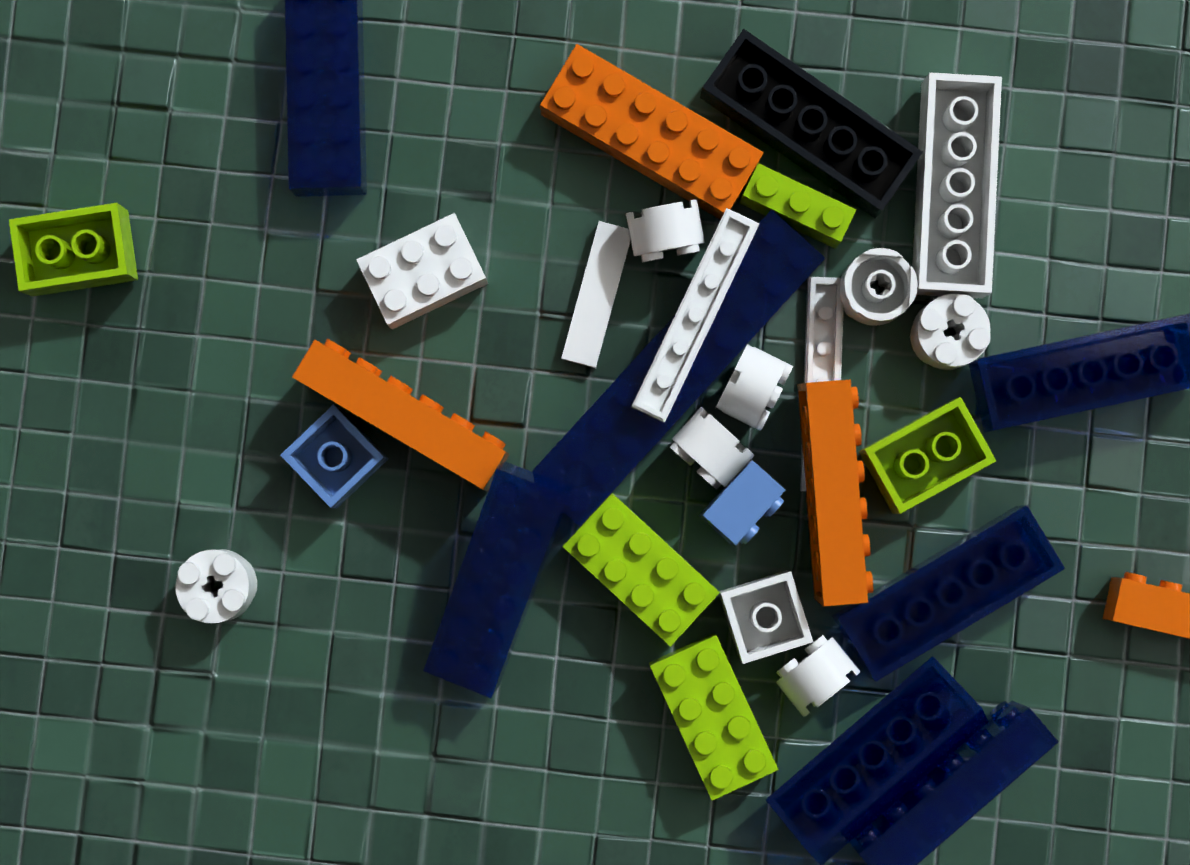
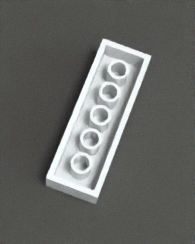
[912,72,1002,299]

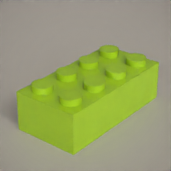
[563,493,720,647]
[649,633,779,801]

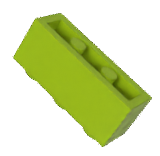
[740,163,857,249]

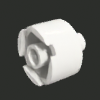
[626,200,705,263]
[839,248,918,326]
[910,294,991,370]
[716,344,793,431]
[670,407,755,489]
[175,549,257,623]
[776,635,861,717]

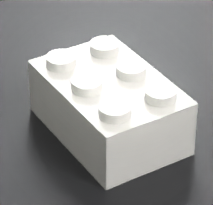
[356,213,488,330]

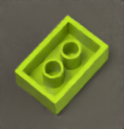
[9,203,138,297]
[858,397,996,514]

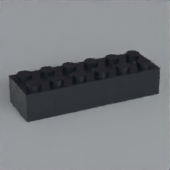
[700,29,923,219]

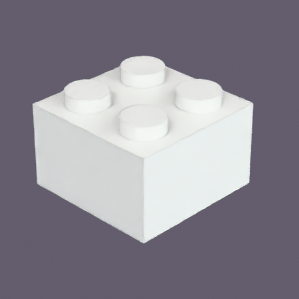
[719,570,813,664]

